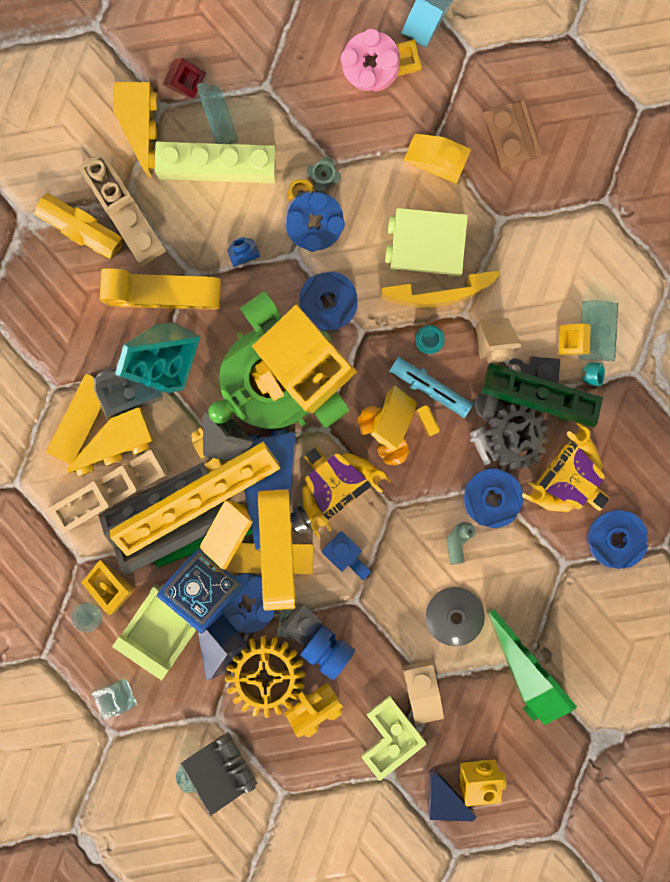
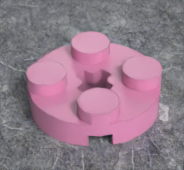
[340,29,401,92]

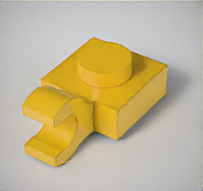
[250,361,284,401]

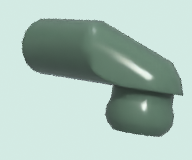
[446,522,475,565]

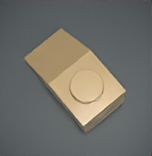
[402,660,444,725]

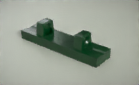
[481,363,603,428]

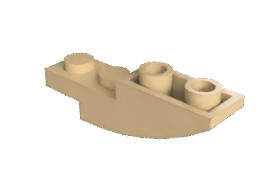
[78,151,166,267]

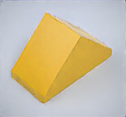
[81,560,136,615]

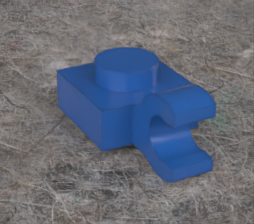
[321,530,371,580]

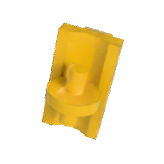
[284,682,343,738]

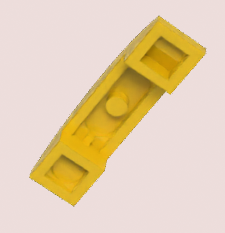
[380,270,500,308]

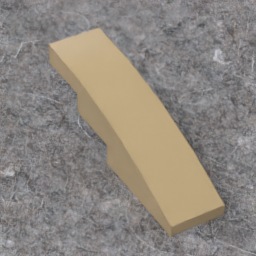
[49,448,170,534]

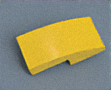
[371,386,417,451]

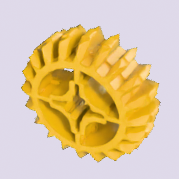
[225,636,306,718]

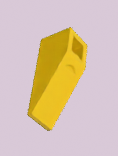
[113,82,158,178]
[66,408,156,477]

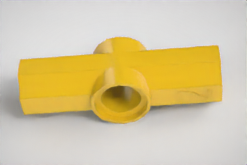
[34,193,124,261]

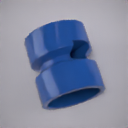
[299,624,356,681]

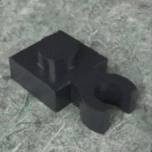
[508,356,560,383]

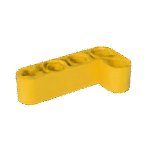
[100,269,221,310]
[258,489,296,611]

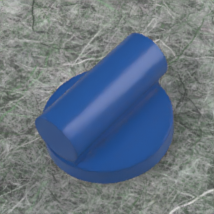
[227,237,261,267]

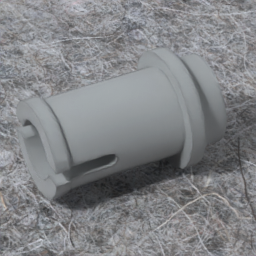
[469,425,500,465]

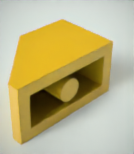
[403,133,471,184]

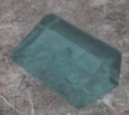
[197,83,238,144]
[579,300,618,362]

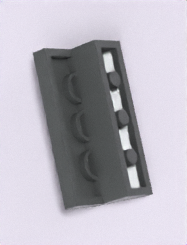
[98,462,224,576]

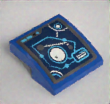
[156,548,244,634]

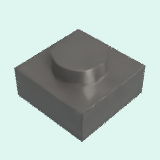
[280,603,322,646]

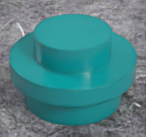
[415,325,445,355]

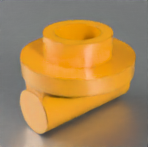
[357,406,383,435]
[376,437,410,465]

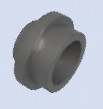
[291,506,313,535]

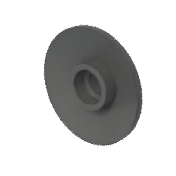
[426,587,485,646]

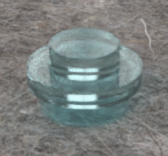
[71,602,102,633]

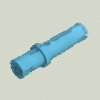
[389,356,473,419]

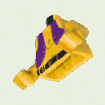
[522,423,610,512]
[302,446,391,537]

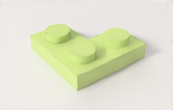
[361,695,427,781]

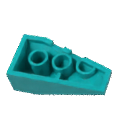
[115,322,201,393]

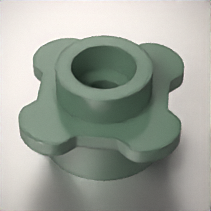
[307,157,341,192]

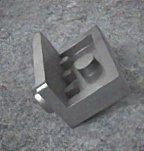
[93,369,163,420]

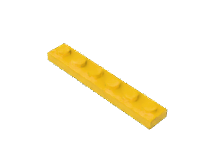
[110,442,280,556]

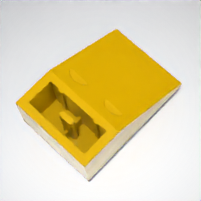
[252,305,358,414]

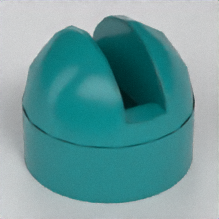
[581,362,605,386]

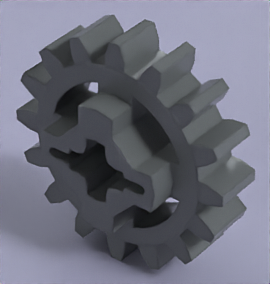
[485,405,549,469]

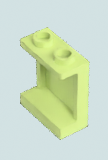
[385,208,468,278]
[112,584,196,681]

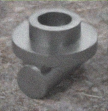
[474,393,504,420]

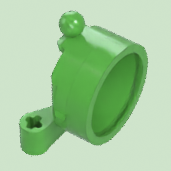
[208,291,350,430]

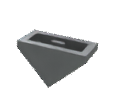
[203,411,253,461]

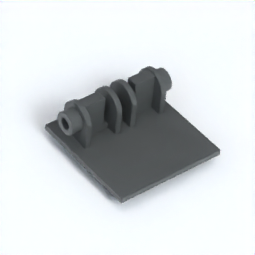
[180,732,258,816]

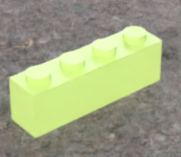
[155,142,277,183]

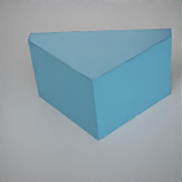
[401,0,454,48]

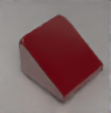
[163,58,206,99]

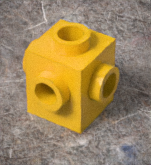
[458,760,506,806]

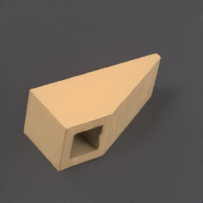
[476,318,521,364]

